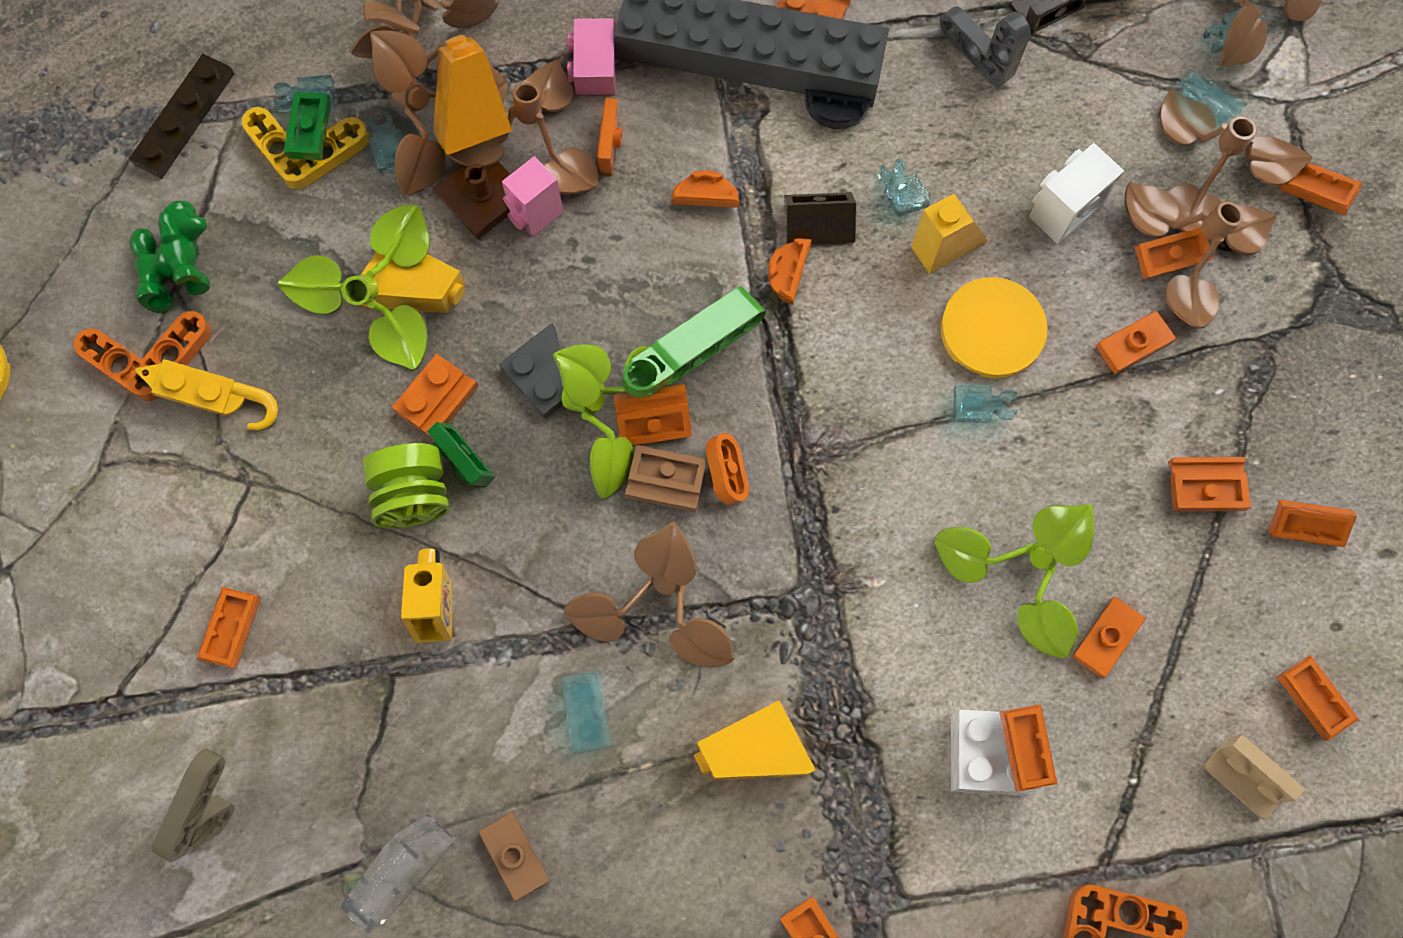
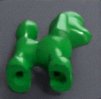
[129,201,210,313]

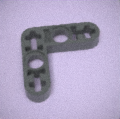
[939,6,1031,87]

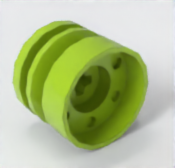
[362,443,450,529]

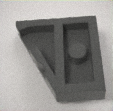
[499,323,563,419]

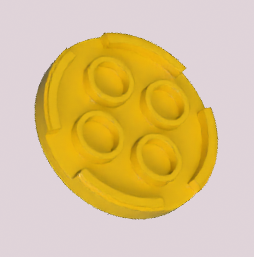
[941,277,1048,379]

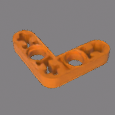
[73,311,211,401]
[1063,885,1188,938]

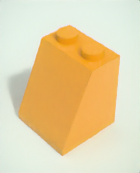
[433,35,512,155]

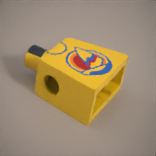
[401,549,452,643]

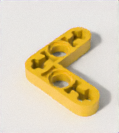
[242,107,369,189]

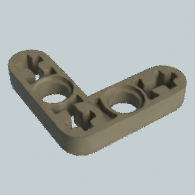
[152,748,235,863]

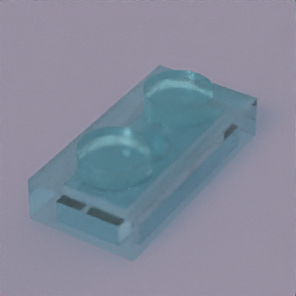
[1179,69,1247,120]
[561,670,612,754]

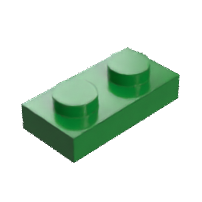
[284,92,332,160]
[427,421,495,487]

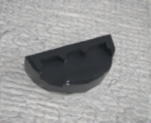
[805,89,871,129]

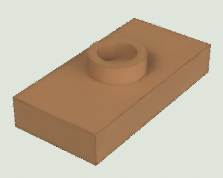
[478,811,550,902]

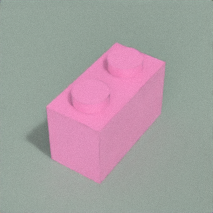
[567,18,616,95]
[502,156,563,237]

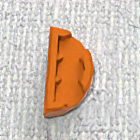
[671,170,739,208]
[768,239,812,305]

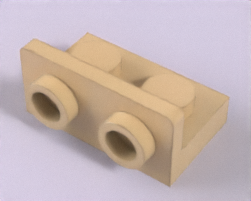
[1203,734,1305,819]

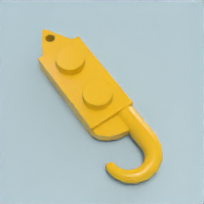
[135,359,278,431]

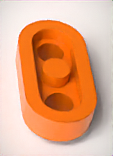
[706,433,749,506]

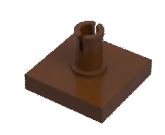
[433,161,510,240]

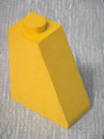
[911,193,987,274]
[361,252,465,313]
[694,700,815,780]

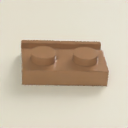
[625,445,707,513]

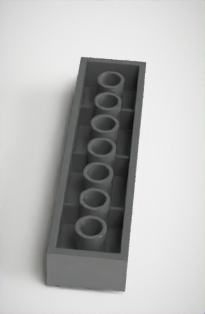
[614,0,890,107]

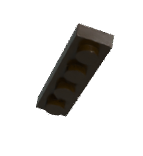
[129,53,234,179]

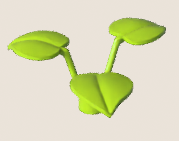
[278,204,430,370]
[553,344,665,499]
[935,504,1095,658]

